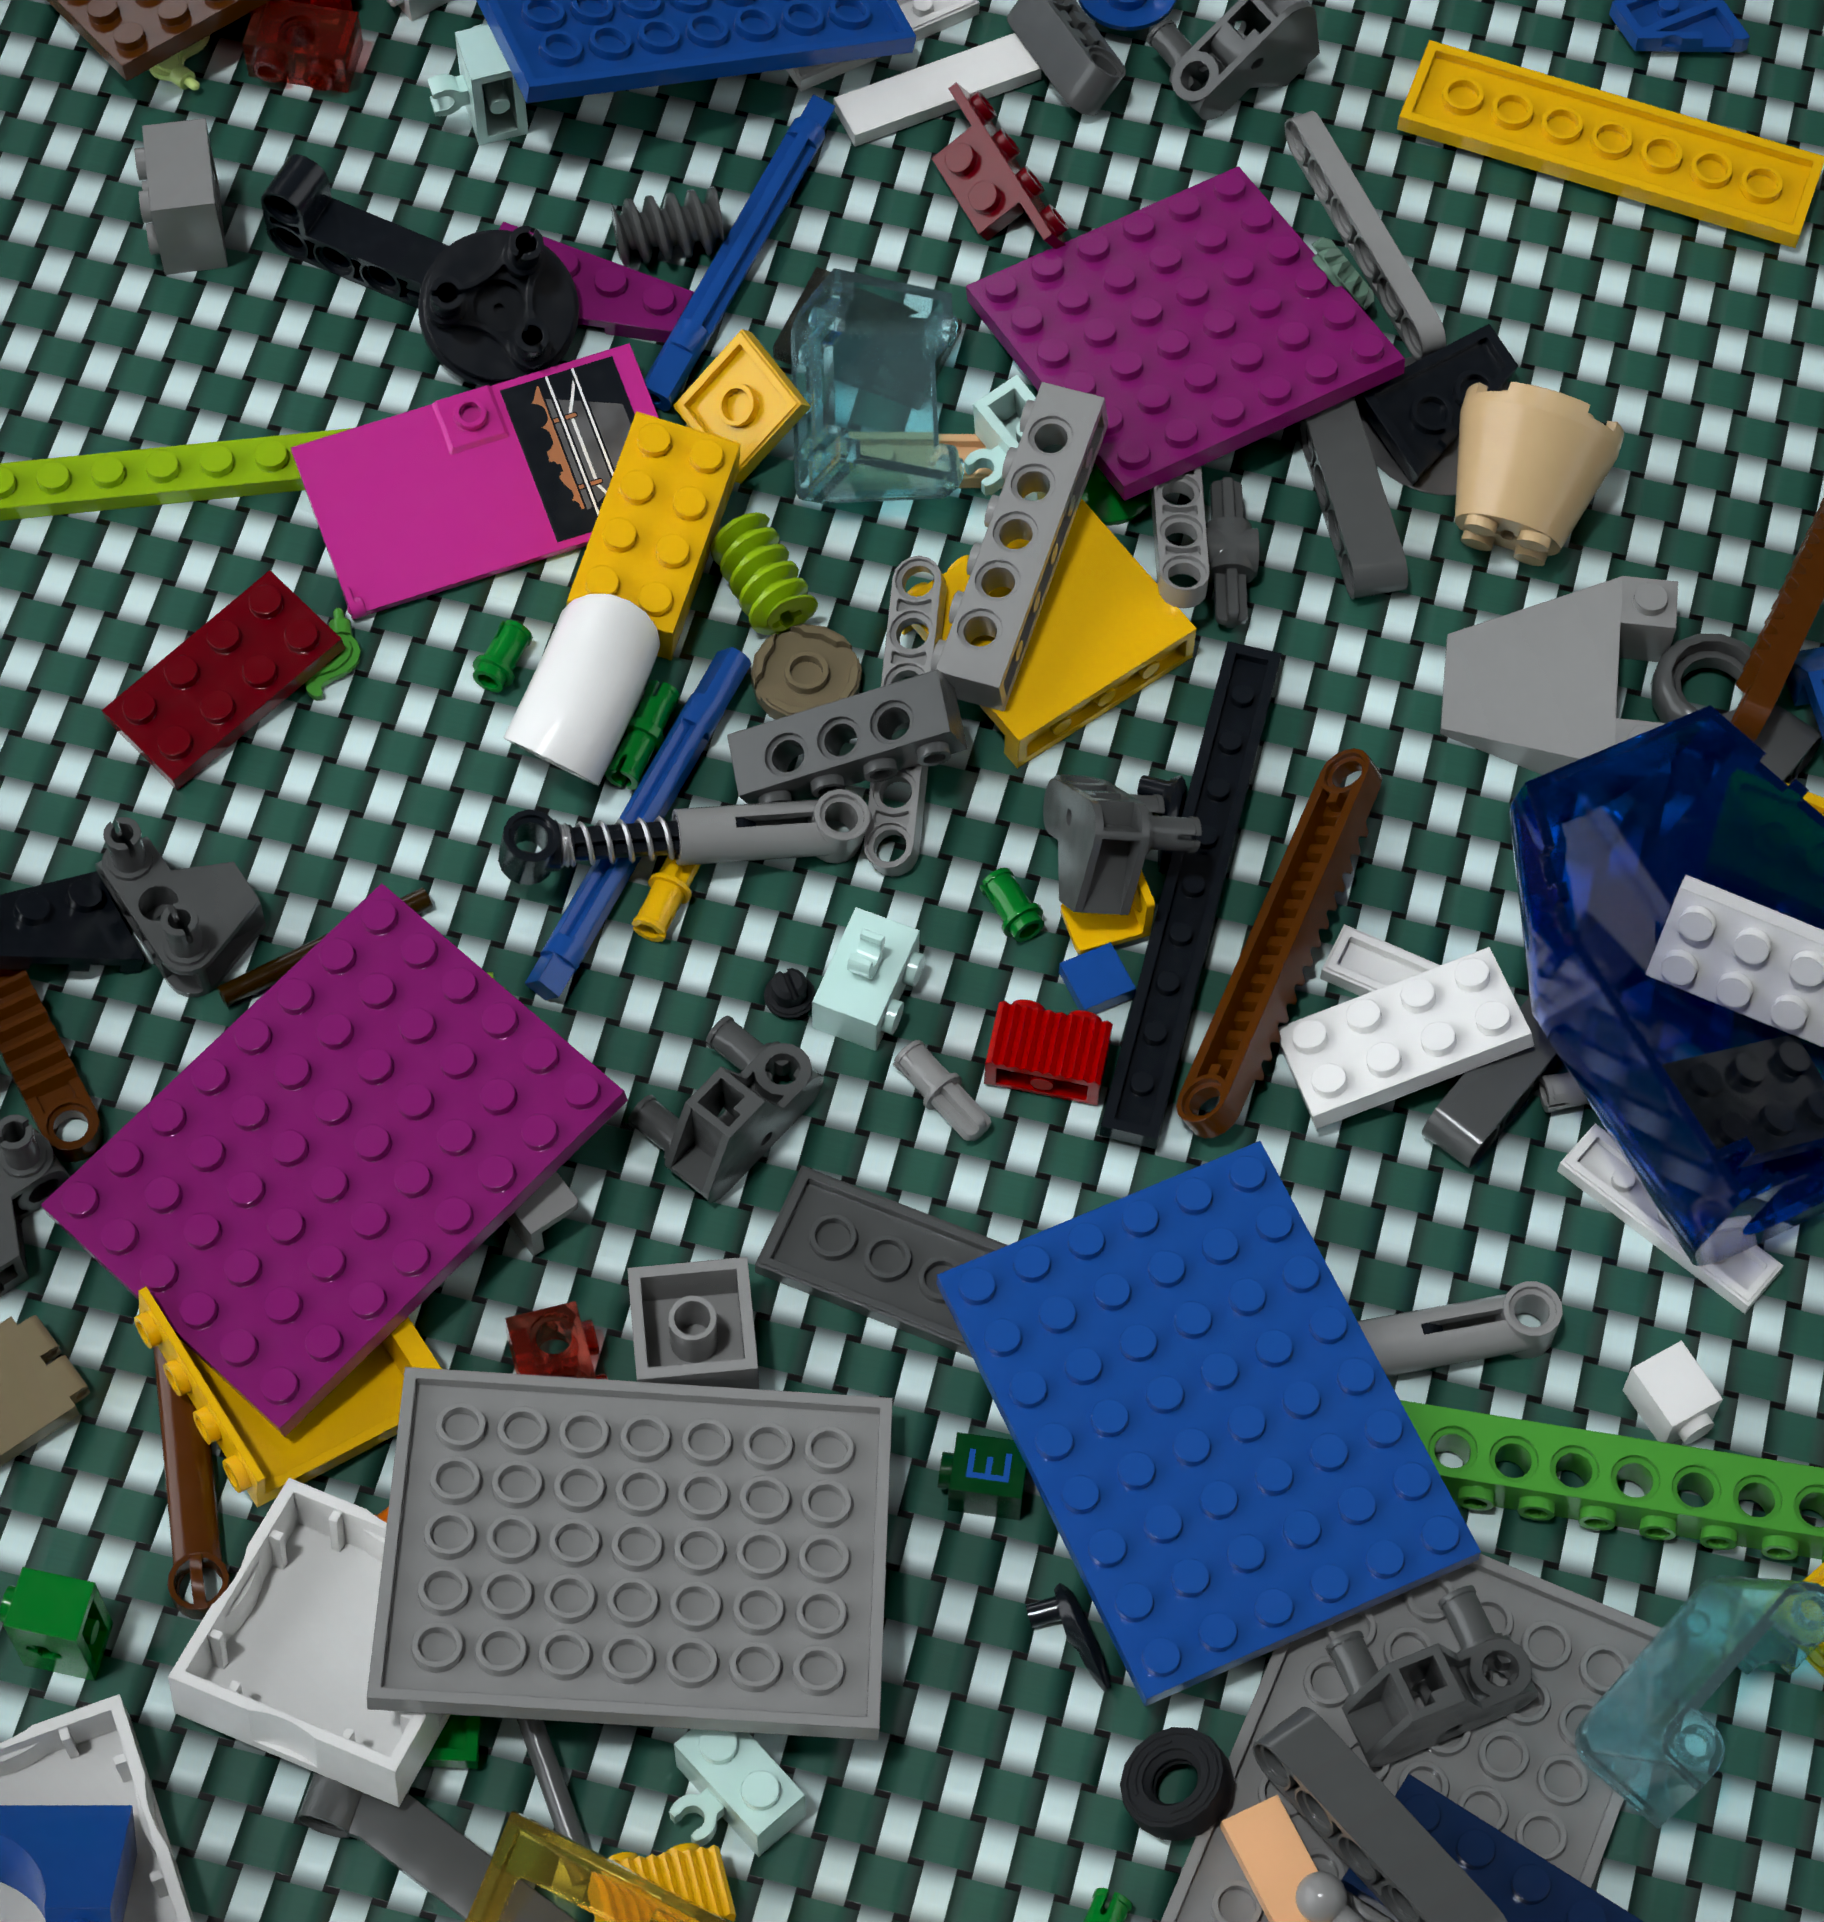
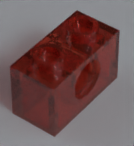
[242,0,364,93]

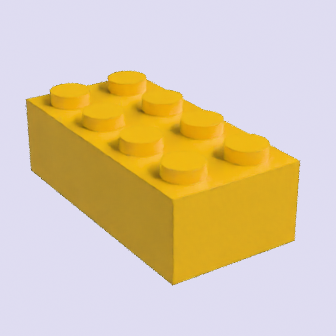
[567,411,741,661]

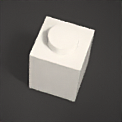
[1622,1340,1723,1444]

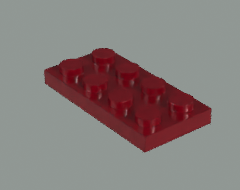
[102,570,345,791]

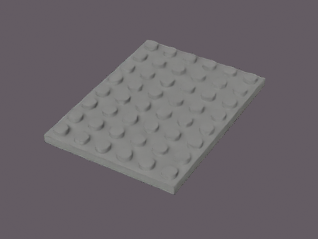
[367,1367,892,1740]
[1161,1554,1684,1922]

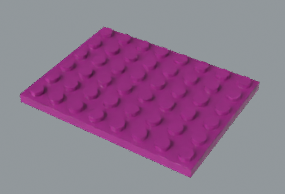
[41,883,628,1437]

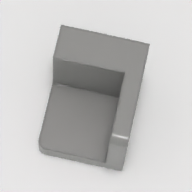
[506,1172,578,1256]

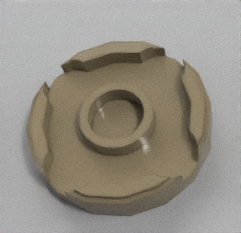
[751,624,862,720]

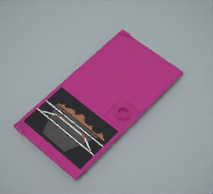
[291,343,659,620]

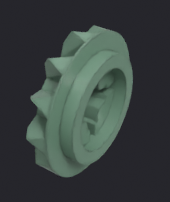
[1311,237,1374,310]

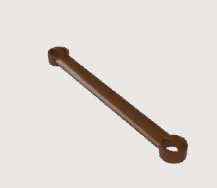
[153,1346,232,1620]

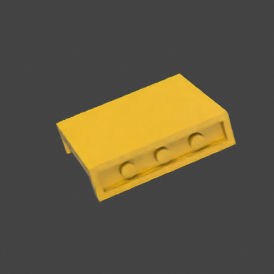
[902,498,1197,769]
[134,1287,442,1508]

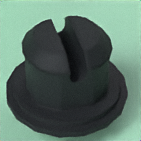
[764,968,815,1019]

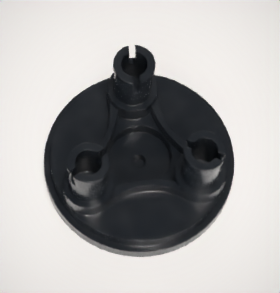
[418,226,579,387]

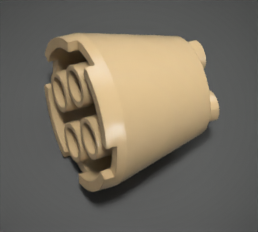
[1455,382,1624,566]

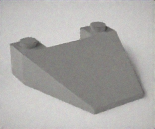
[1440,576,1678,805]

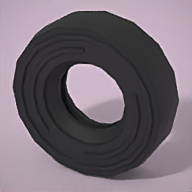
[1120,1727,1234,1841]

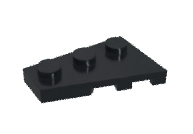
[1355,324,1518,486]
[0,871,145,973]

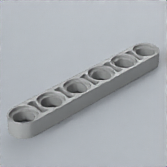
[1285,110,1446,360]
[1150,466,1210,609]
[864,556,947,877]

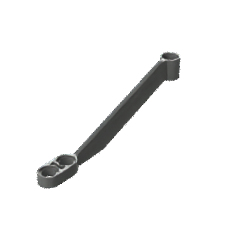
[297,1772,577,1922]

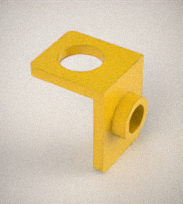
[1060,870,1155,954]

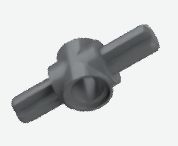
[1206,477,1259,629]

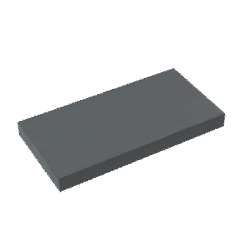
[755,1166,1007,1358]

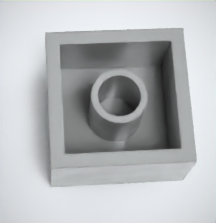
[134,118,228,275]
[627,1257,759,1389]

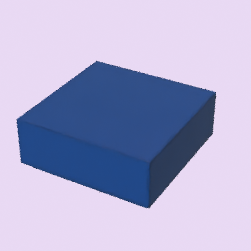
[1059,942,1136,1014]

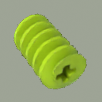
[710,512,818,635]

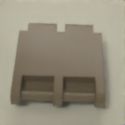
[0,1315,90,1467]

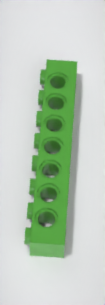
[1400,1400,1824,1563]

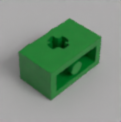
[0,1567,114,1681]

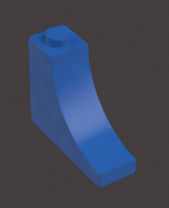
[0,1805,137,1922]

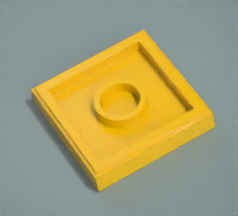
[673,329,811,483]

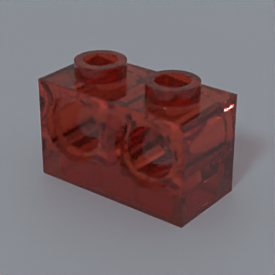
[505,1301,608,1380]

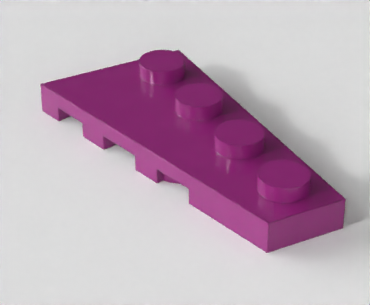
[499,222,694,343]

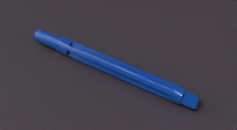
[644,94,836,411]
[525,647,752,1000]

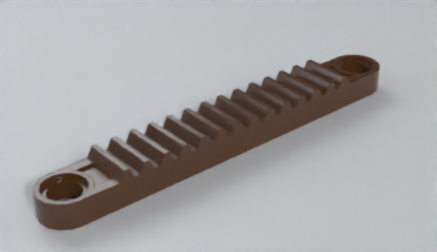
[1727,498,1824,744]
[1176,748,1382,1138]
[0,969,104,1162]

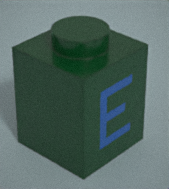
[938,1432,1027,1520]

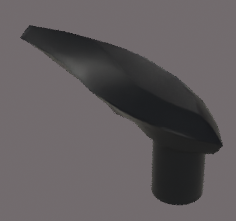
[1137,775,1187,874]
[1026,1583,1111,1692]

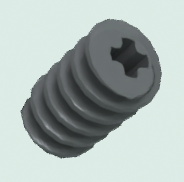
[611,187,724,267]

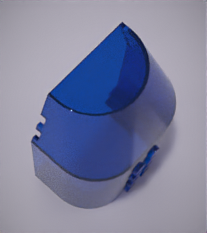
[1509,705,1824,1266]

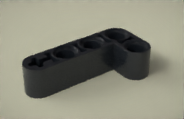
[261,154,448,309]

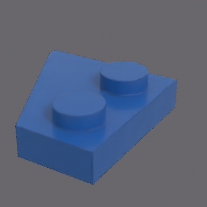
[1609,0,1750,52]

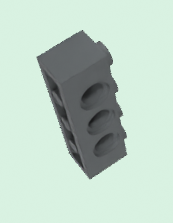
[727,669,967,804]

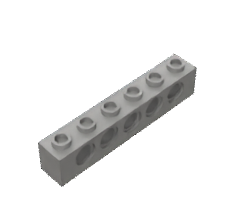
[931,382,1108,711]

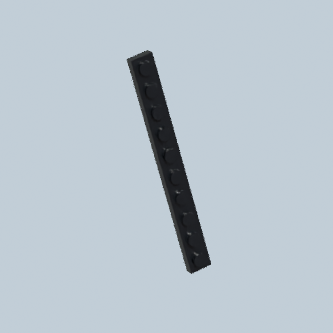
[1100,641,1282,1149]

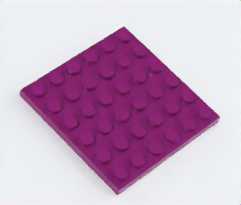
[966,166,1405,501]

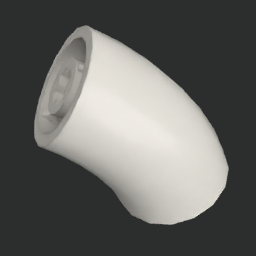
[503,594,660,786]

